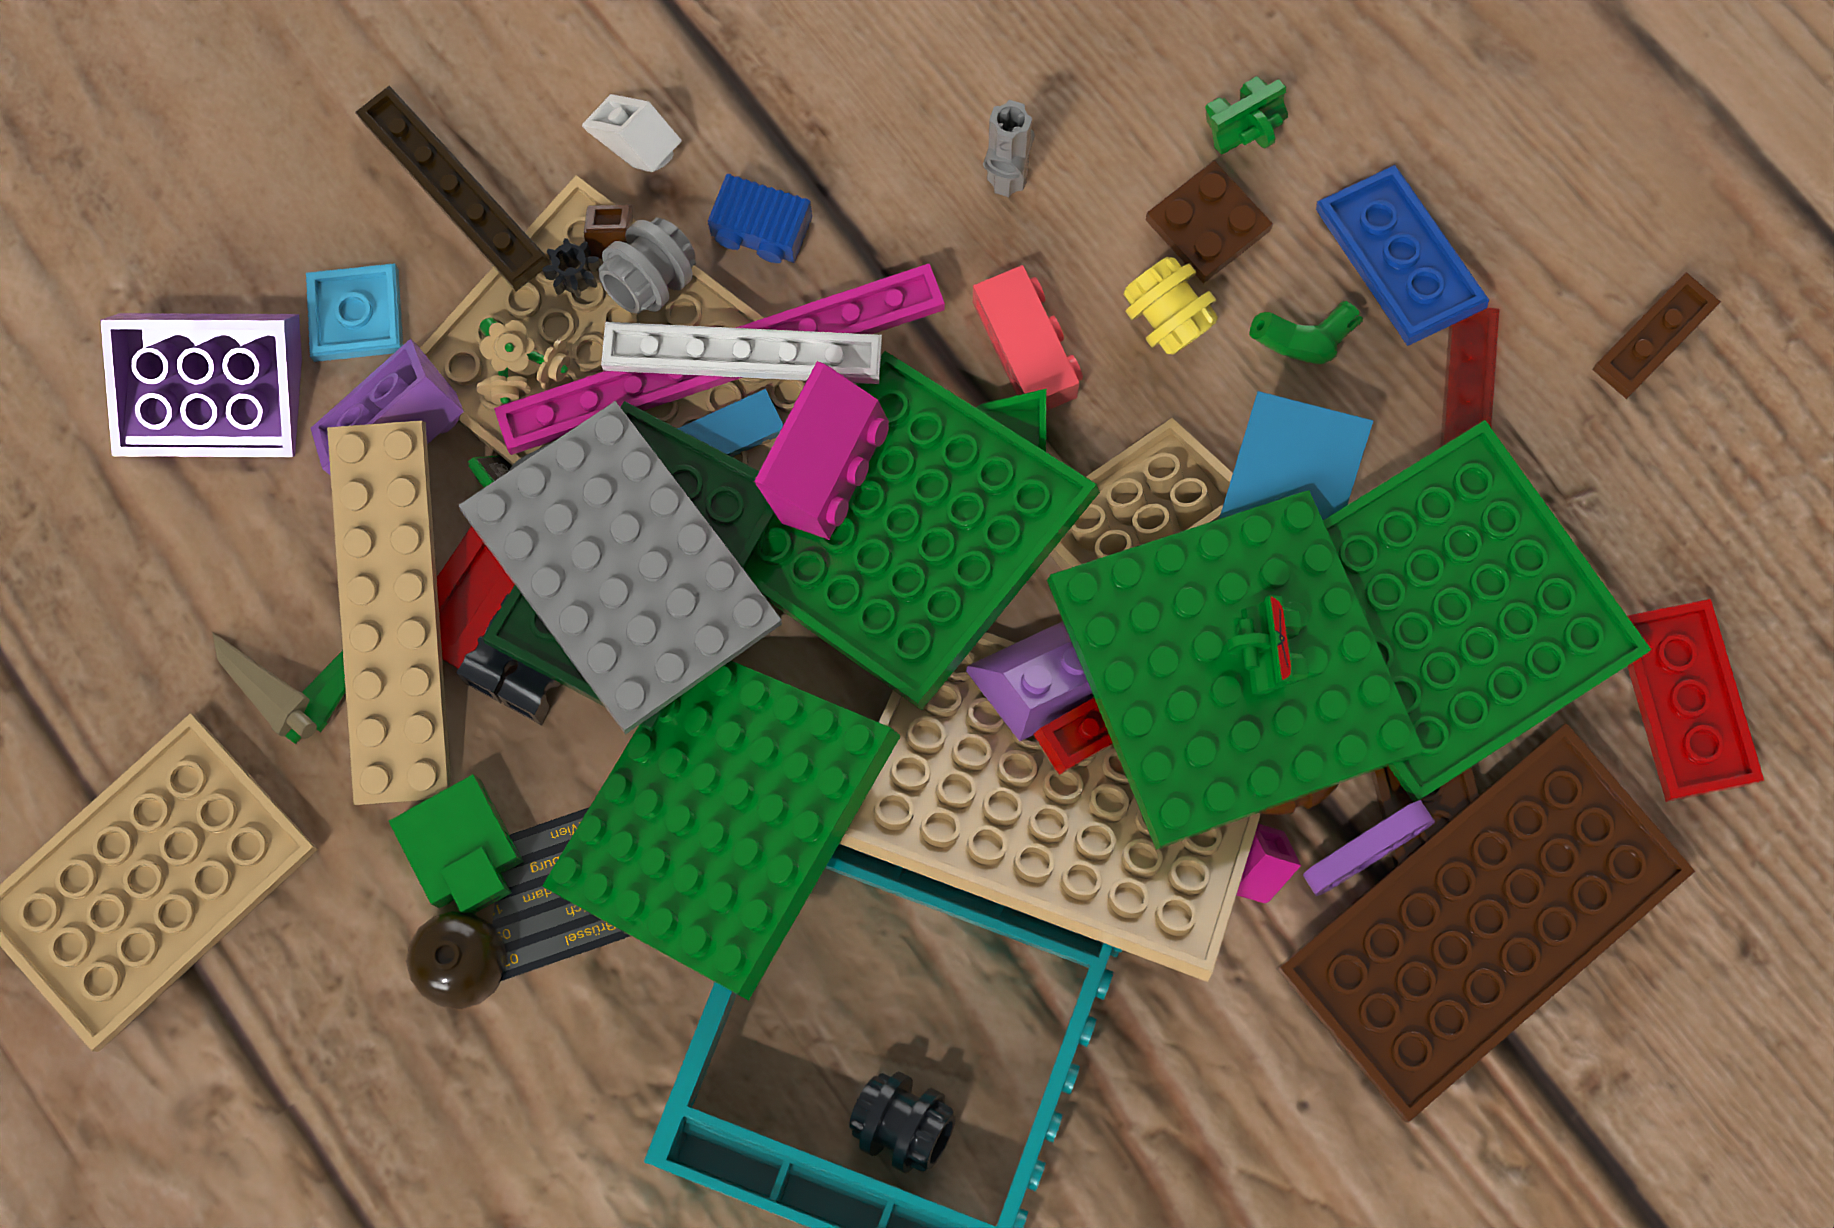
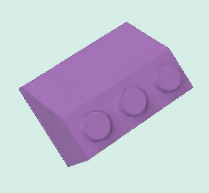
[310,339,464,476]
[966,621,1094,741]

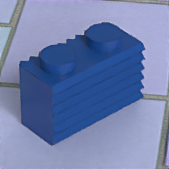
[707,174,812,263]

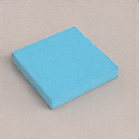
[306,263,403,362]

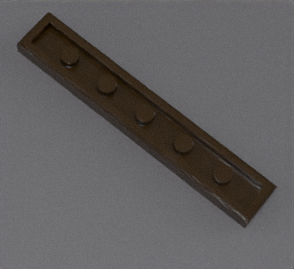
[355,85,551,291]

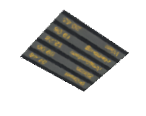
[492,807,631,982]

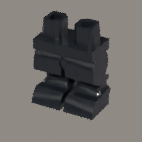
[456,593,561,726]

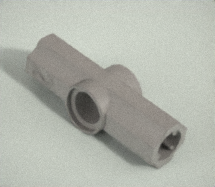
[983,100,1035,197]

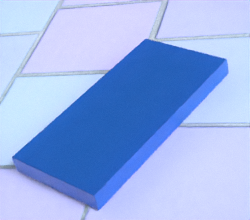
[1316,165,1489,346]

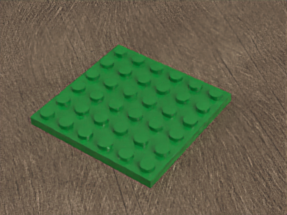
[744,351,1100,710]
[1323,420,1651,803]
[1047,490,1424,850]
[542,661,901,1001]

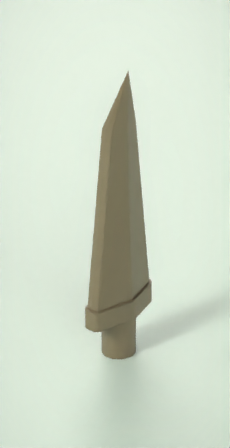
[212,632,317,739]

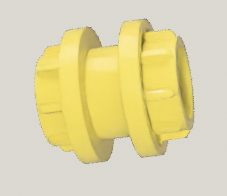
[1124,256,1218,355]

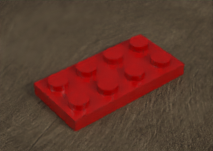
[1627,599,1764,802]

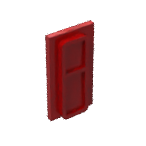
[437,526,515,669]

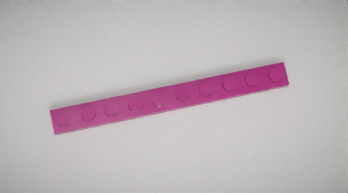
[494,263,945,455]

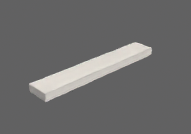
[601,322,882,384]

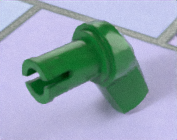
[1249,301,1363,364]

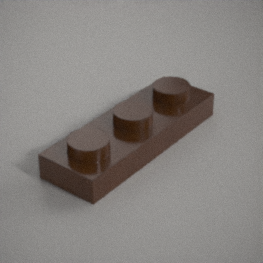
[1592,272,1721,399]

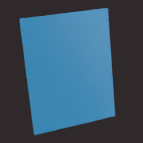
[1219,391,1374,520]

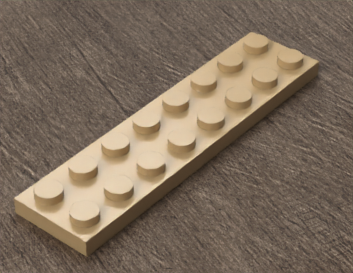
[327,420,451,805]

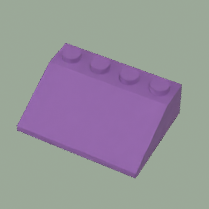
[100,313,302,457]

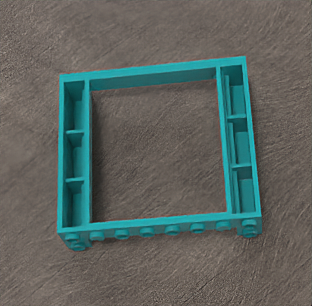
[644,844,1122,1228]

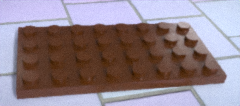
[1276,723,1695,1122]

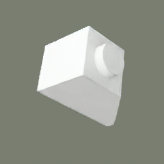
[582,94,682,172]

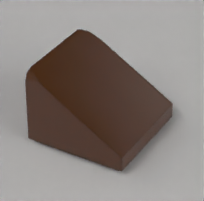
[583,204,633,259]

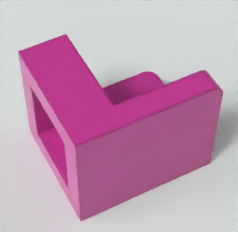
[1236,823,1301,903]

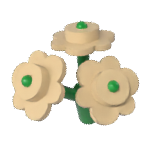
[476,318,570,405]

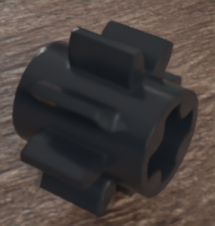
[542,238,601,298]

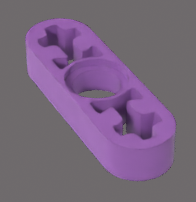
[1303,800,1435,896]

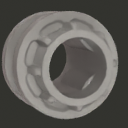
[599,218,696,314]

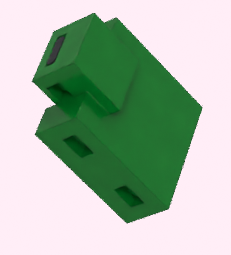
[388,774,524,914]

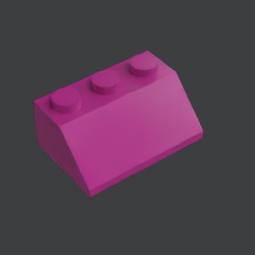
[754,361,889,540]

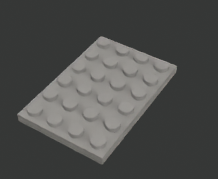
[459,401,782,735]

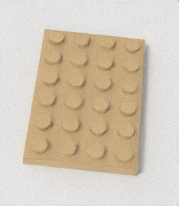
[0,713,318,1052]

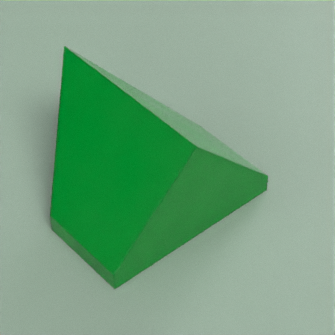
[976,388,1047,452]

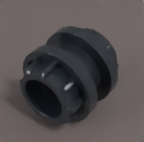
[849,1072,956,1173]

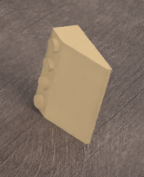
[1050,418,1233,570]

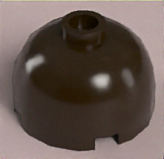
[406,911,507,1009]

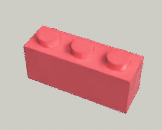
[973,265,1083,411]

